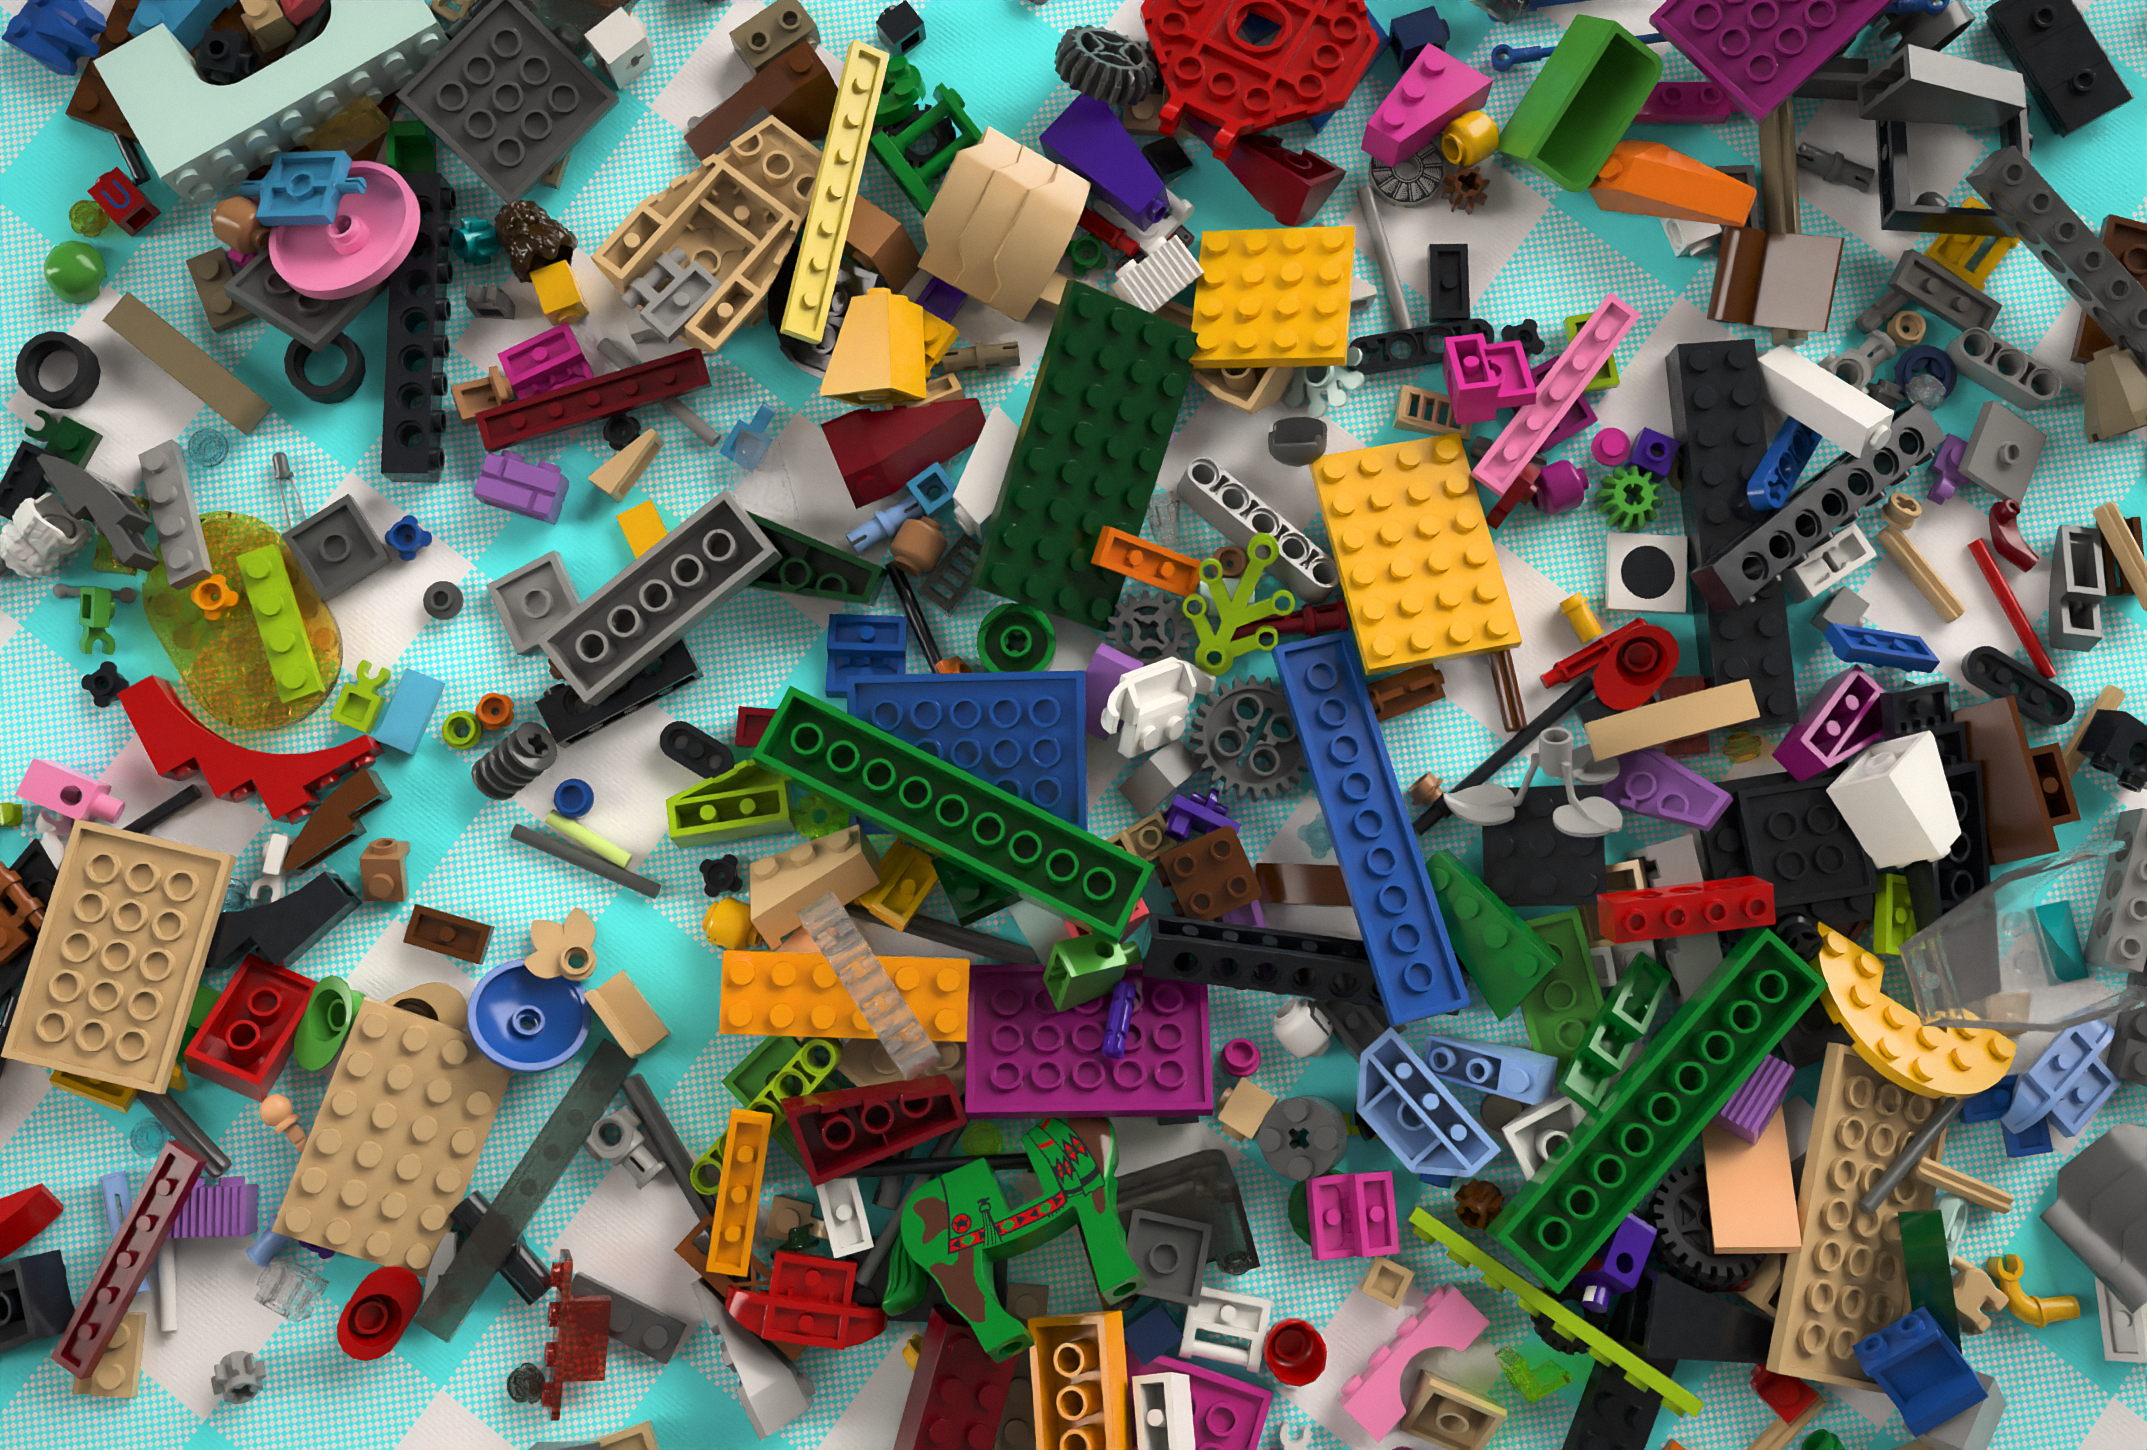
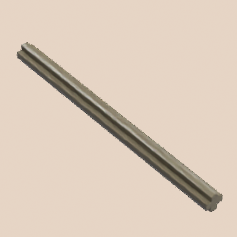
[1759,95,1808,347]

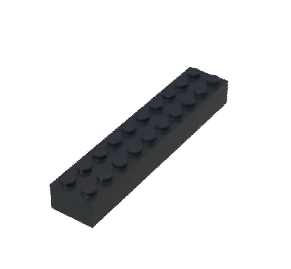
[1665,339,1799,734]

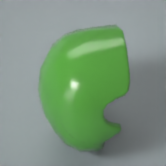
[43,241,108,304]

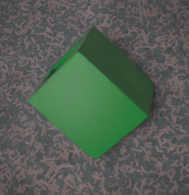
[387,120,436,173]

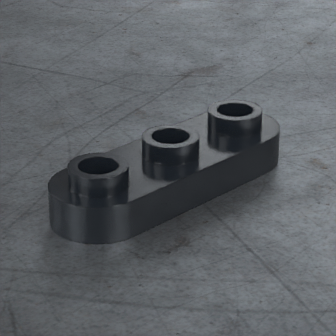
[1961,646,2075,727]

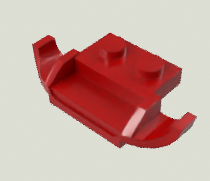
[725,1250,889,1350]

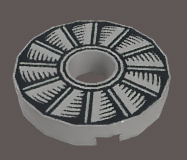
[1368,141,1445,208]

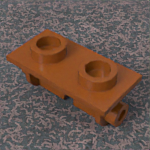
[1366,663,1446,723]

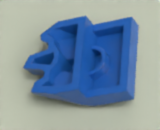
[1,0,107,76]

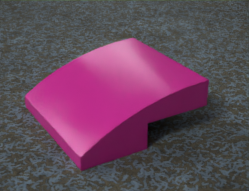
[497,322,595,400]
[1305,1170,1400,1261]

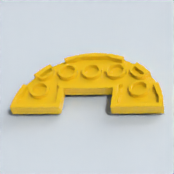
[1809,921,2017,1100]

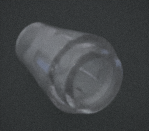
[1145,491,1181,548]

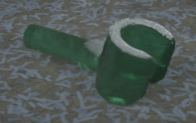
[770,1223,820,1260]

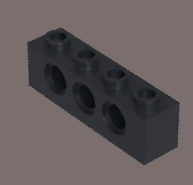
[535,637,704,748]

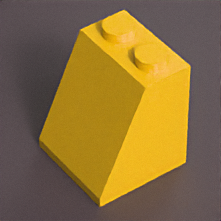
[820,288,926,407]

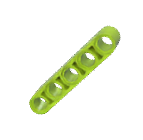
[690,1037,844,1195]

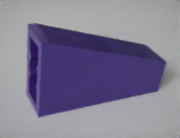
[1039,93,1170,232]

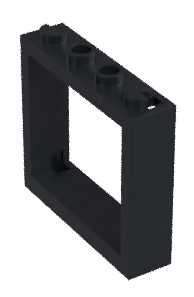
[1876,83,2035,238]

